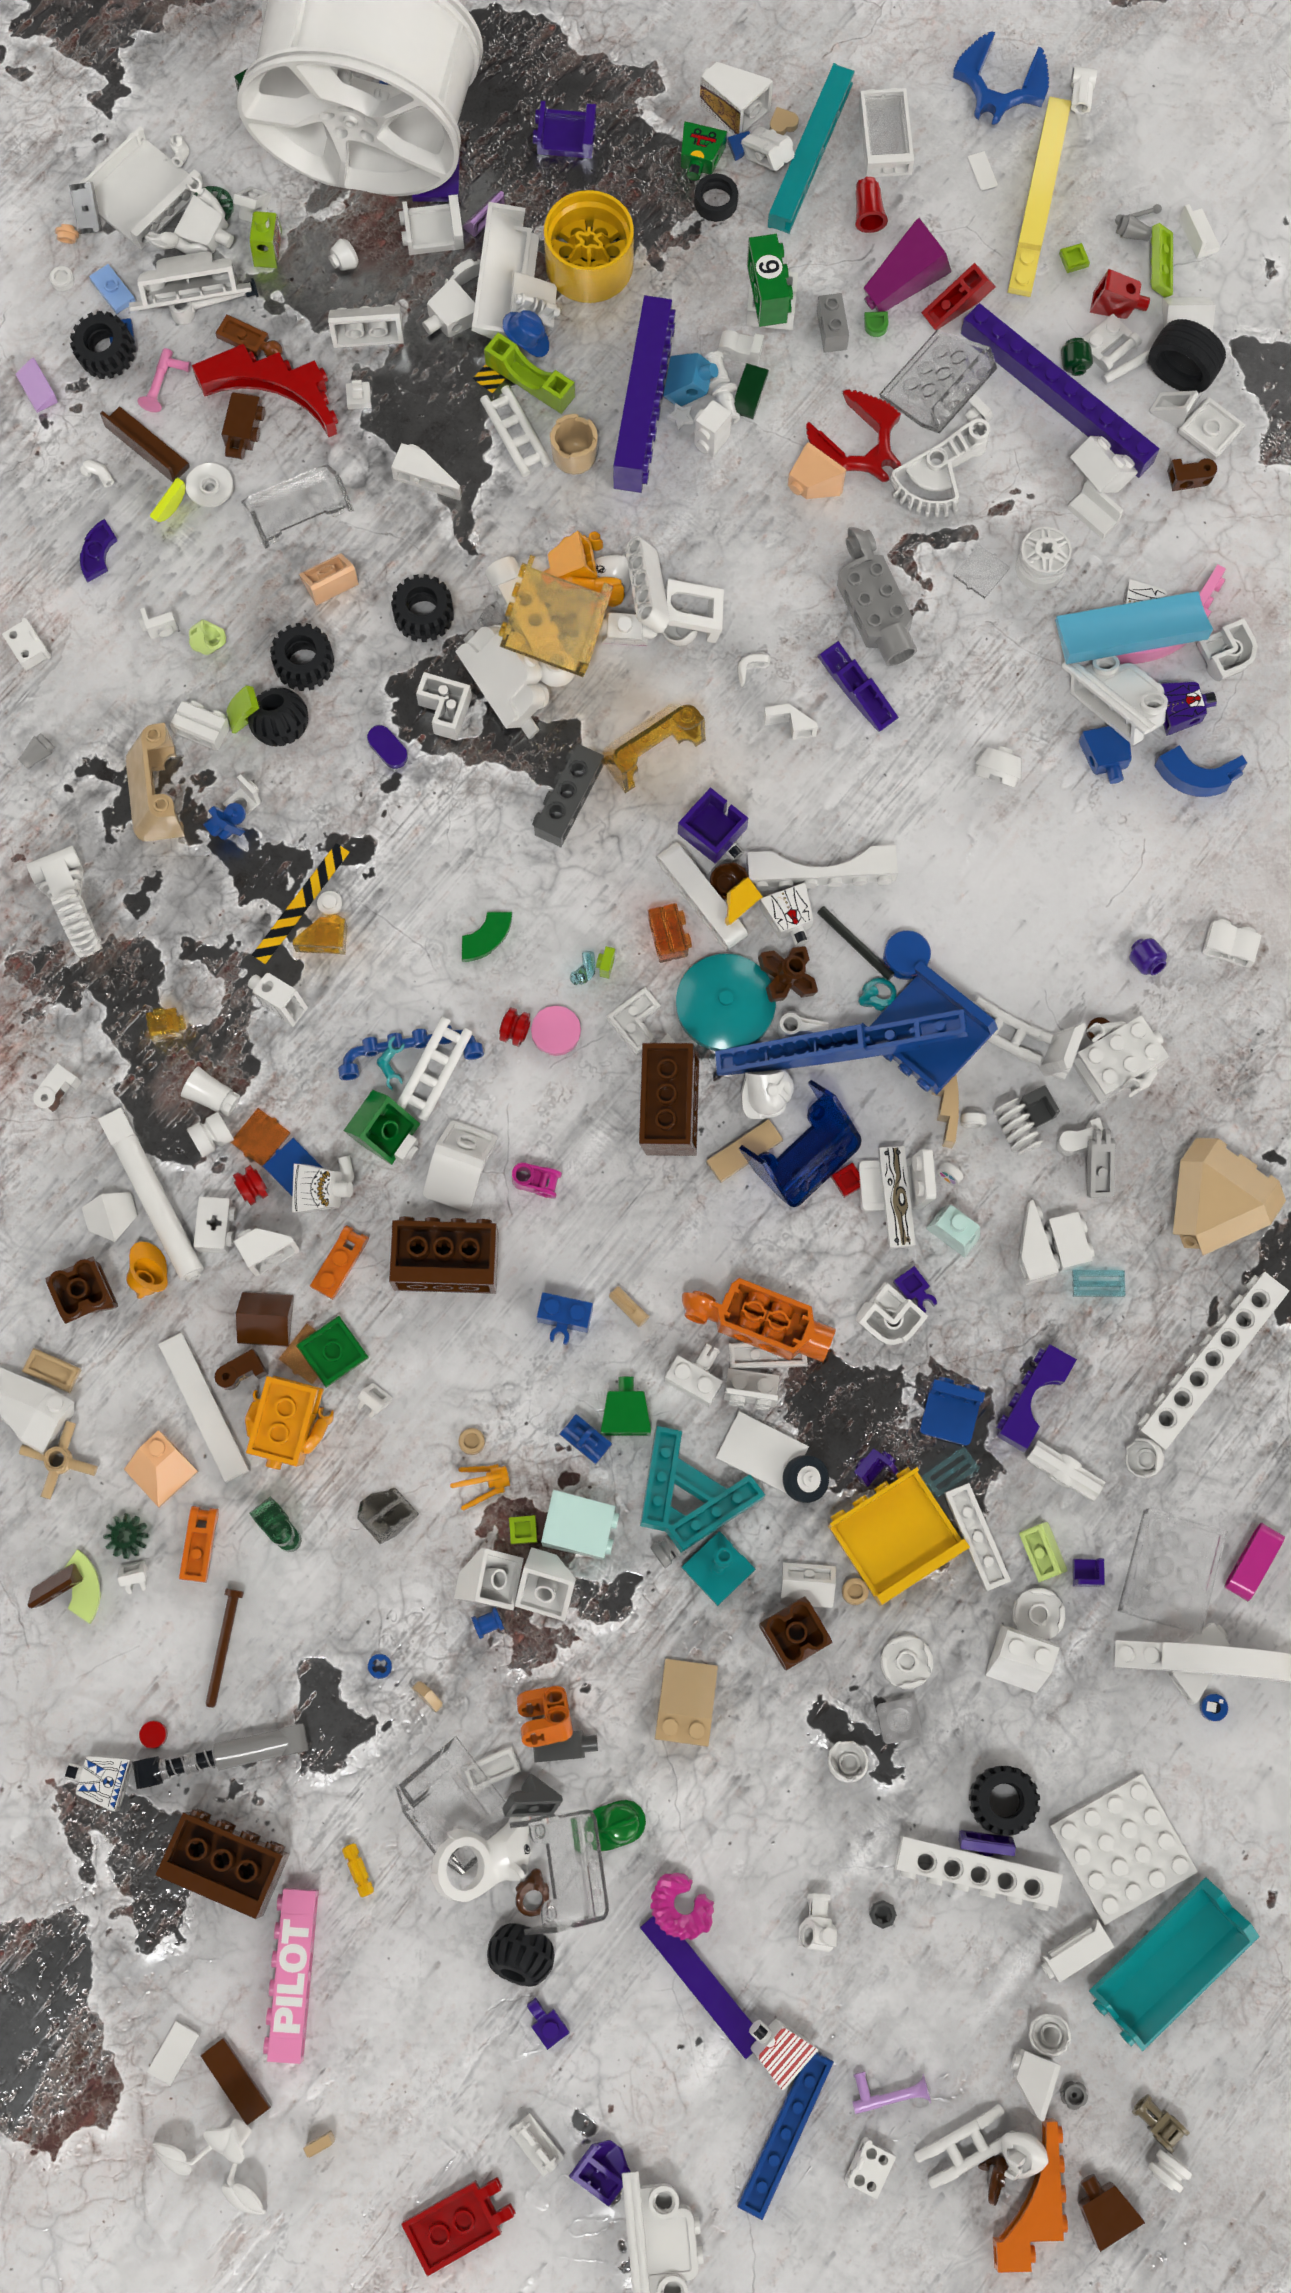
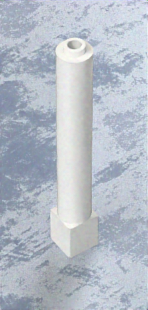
[98,1107,204,1283]

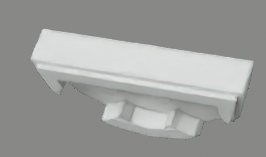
[445,259,481,286]

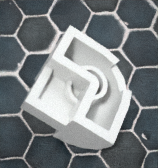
[1197,619,1258,681]
[855,1283,928,1345]

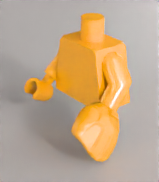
[541,531,625,607]

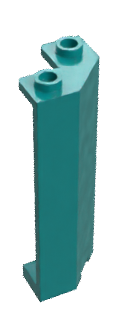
[1089,1877,1260,2051]

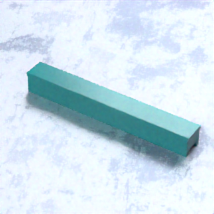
[768,63,855,234]

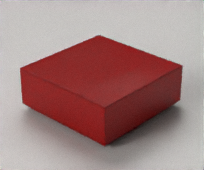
[831,1163,860,1198]

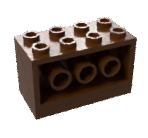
[639,1043,700,1156]
[389,1216,499,1294]
[155,1809,290,1919]

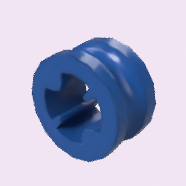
[368,1654,392,1679]

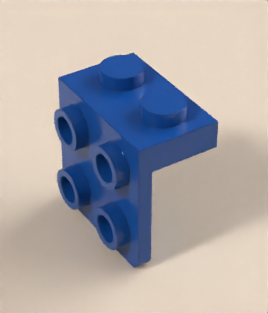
[920,1377,985,1446]

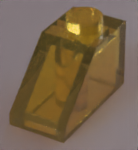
[293,915,348,955]

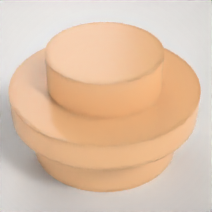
[55,224,79,244]

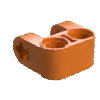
[517,1686,573,1747]

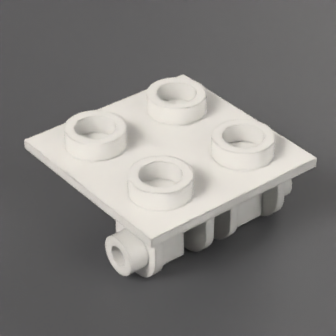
[511,271,561,328]

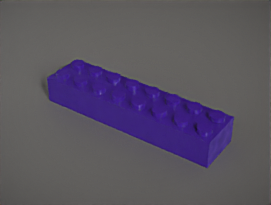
[613,295,676,493]

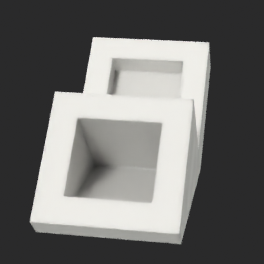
[763,704,818,740]

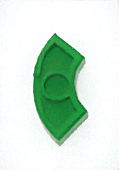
[462,912,512,962]

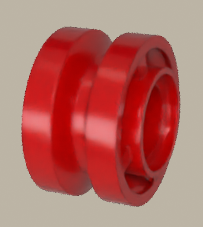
[499,1007,531,1047]
[233,1165,269,1206]

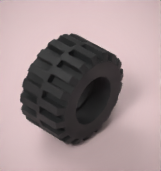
[70,311,136,379]
[391,574,454,642]
[270,623,334,691]
[969,1766,1040,1836]

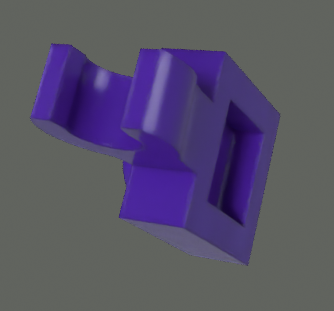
[527,1997,570,2050]

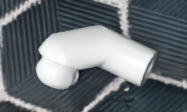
[80,459,114,488]
[338,1156,354,1183]

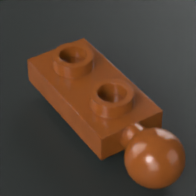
[215,314,283,357]

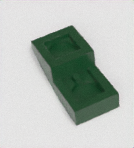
[734,363,769,419]

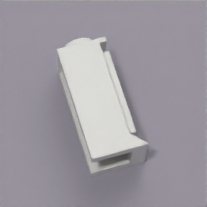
[1041,1918,1114,1983]

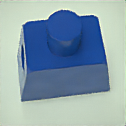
[1079,726,1132,784]

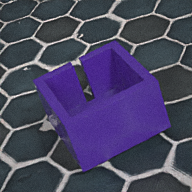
[677,787,749,864]

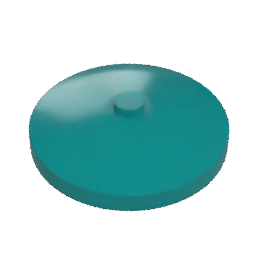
[676,954,776,1051]

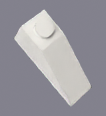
[391,443,462,501]

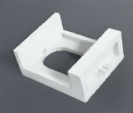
[661,579,724,643]

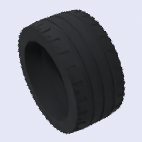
[1148,319,1226,393]

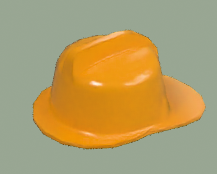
[126,1241,168,1299]

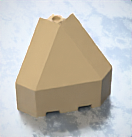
[1173,1138,1286,1255]

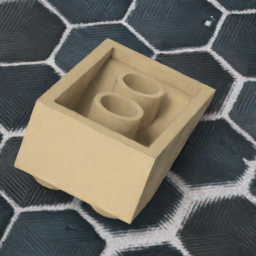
[655,1659,718,1747]

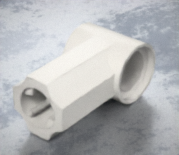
[1070,66,1097,115]
[777,1013,829,1039]

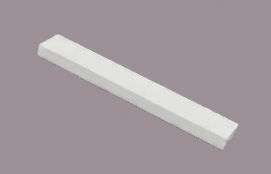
[158,1332,250,1483]

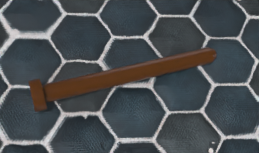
[206,1589,244,1708]

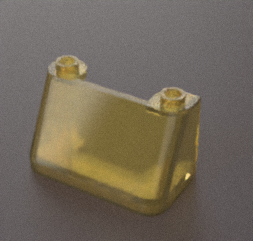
[602,704,706,793]

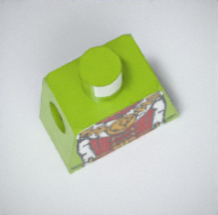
[250,211,282,268]

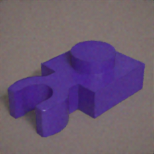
[893,1266,937,1313]

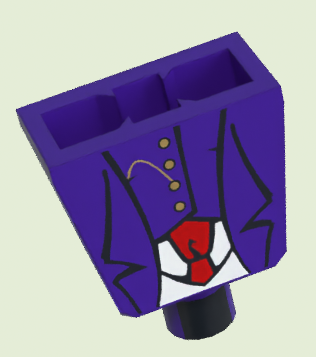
[1161,682,1217,736]

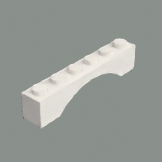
[746,845,898,891]

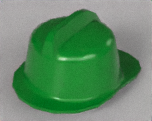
[582,1800,646,1851]

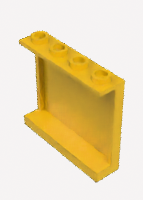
[828,1467,970,1606]

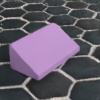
[462,191,505,237]
[15,358,58,413]

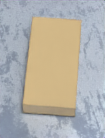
[22,1348,81,1393]

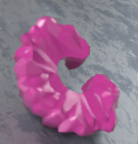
[650,1873,714,1940]

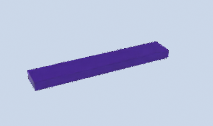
[640,1916,756,2059]

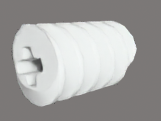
[994,1098,1043,1155]

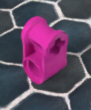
[512,1163,562,1199]

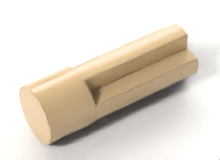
[609,1286,650,1327]

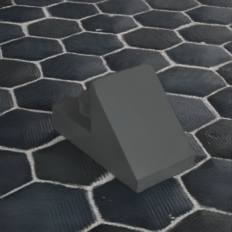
[502,1774,563,1817]

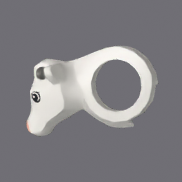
[430,1816,532,1902]

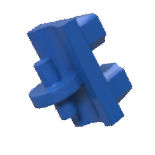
[203,803,246,840]
[559,1414,612,1465]

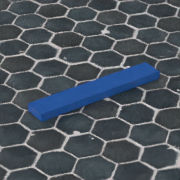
[737,2052,834,2220]

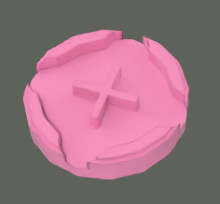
[531,1006,581,1056]

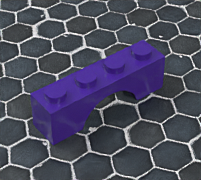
[996,1344,1077,1452]

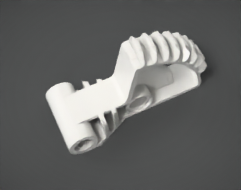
[890,418,990,518]
[26,845,103,958]

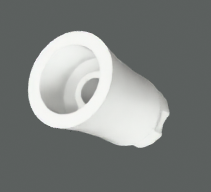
[181,1066,240,1117]

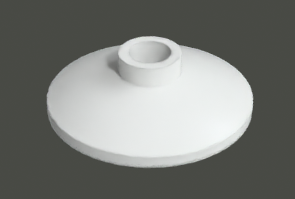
[185,463,233,508]

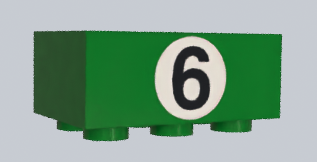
[747,233,793,327]

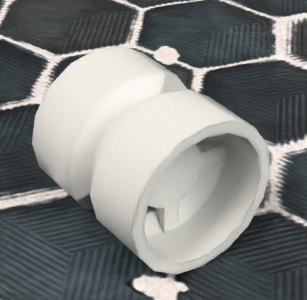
[187,1112,234,1157]

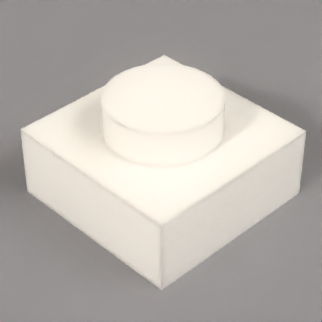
[394,1134,419,1165]

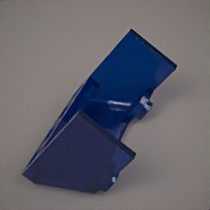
[739,1080,862,1207]

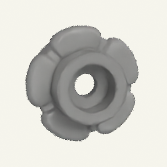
[1060,2081,1088,2110]

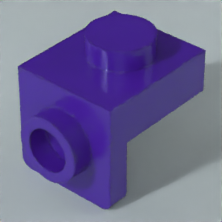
[854,1448,898,1487]

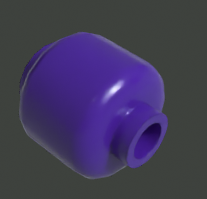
[1129,938,1167,976]

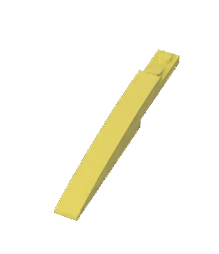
[1007,96,1071,297]

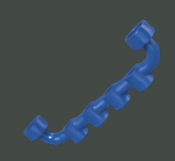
[338,1025,484,1081]

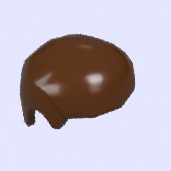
[710,862,748,900]

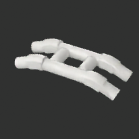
[972,995,1055,1066]
[914,2104,1014,2189]

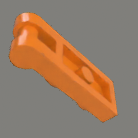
[310,1225,369,1300]
[179,1506,219,1583]

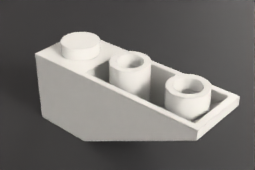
[1018,1200,1060,1286]

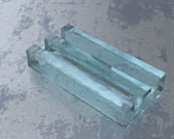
[1072,1270,1126,1297]
[921,1447,979,1498]

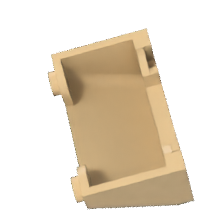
[126,723,185,842]

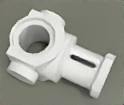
[798,1893,837,1952]

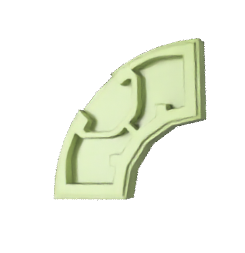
[65,1549,101,1624]

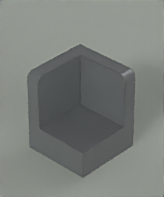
[1019,1085,1060,1128]

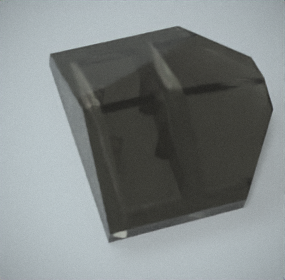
[357,1488,419,1544]

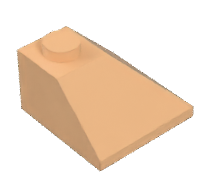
[788,442,846,499]
[124,1430,198,1508]

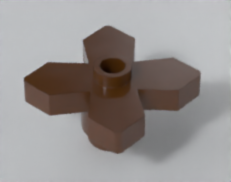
[758,946,818,1002]

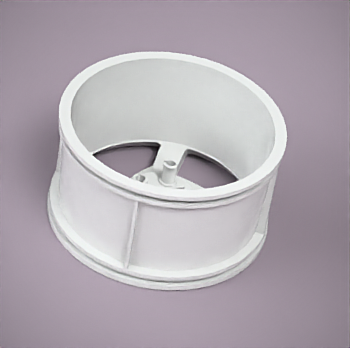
[237,0,483,197]

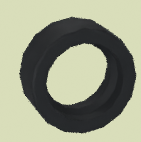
[694,173,738,222]

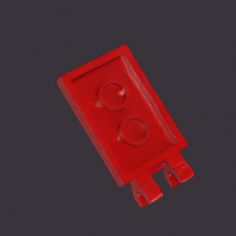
[401,2177,516,2277]

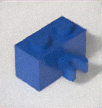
[537,1292,593,1345]

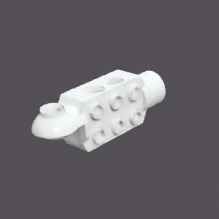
[485,556,576,687]

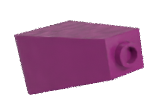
[864,218,951,312]

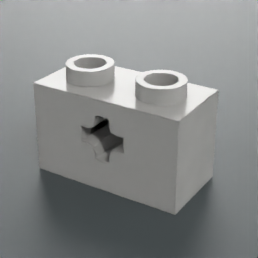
[817,293,849,353]

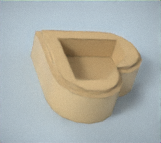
[769,107,799,135]
[412,1681,443,1712]

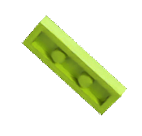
[1151,223,1173,297]

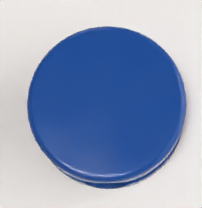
[883,930,931,980]

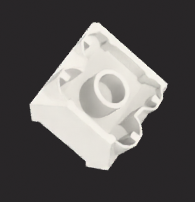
[1038,1023,1086,1081]

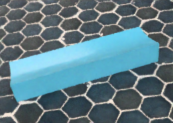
[1055,591,1213,664]

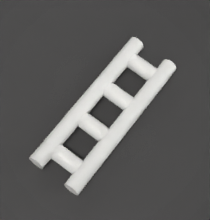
[480,385,552,477]
[397,1016,473,1122]

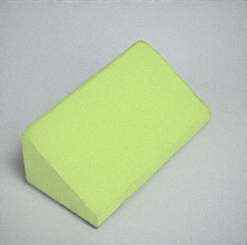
[1019,1522,1068,1582]

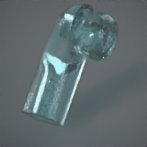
[570,951,595,985]

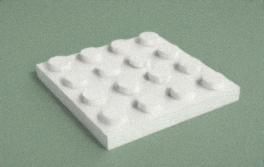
[1049,1774,1198,1925]

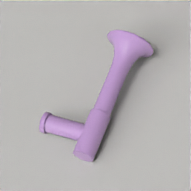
[852,2072,931,2114]

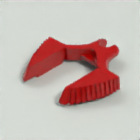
[806,389,901,482]

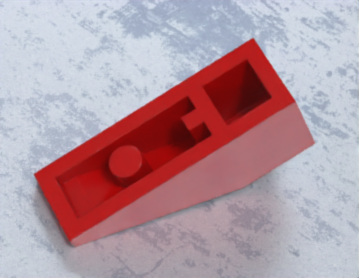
[921,263,996,331]

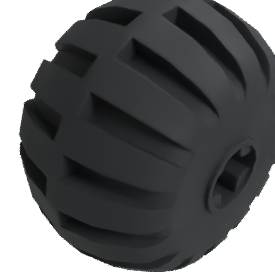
[248,687,308,747]
[487,1923,555,1987]

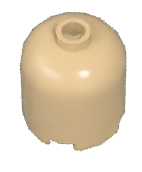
[550,414,598,475]

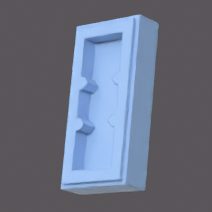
[89,264,136,314]

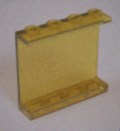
[498,555,613,677]

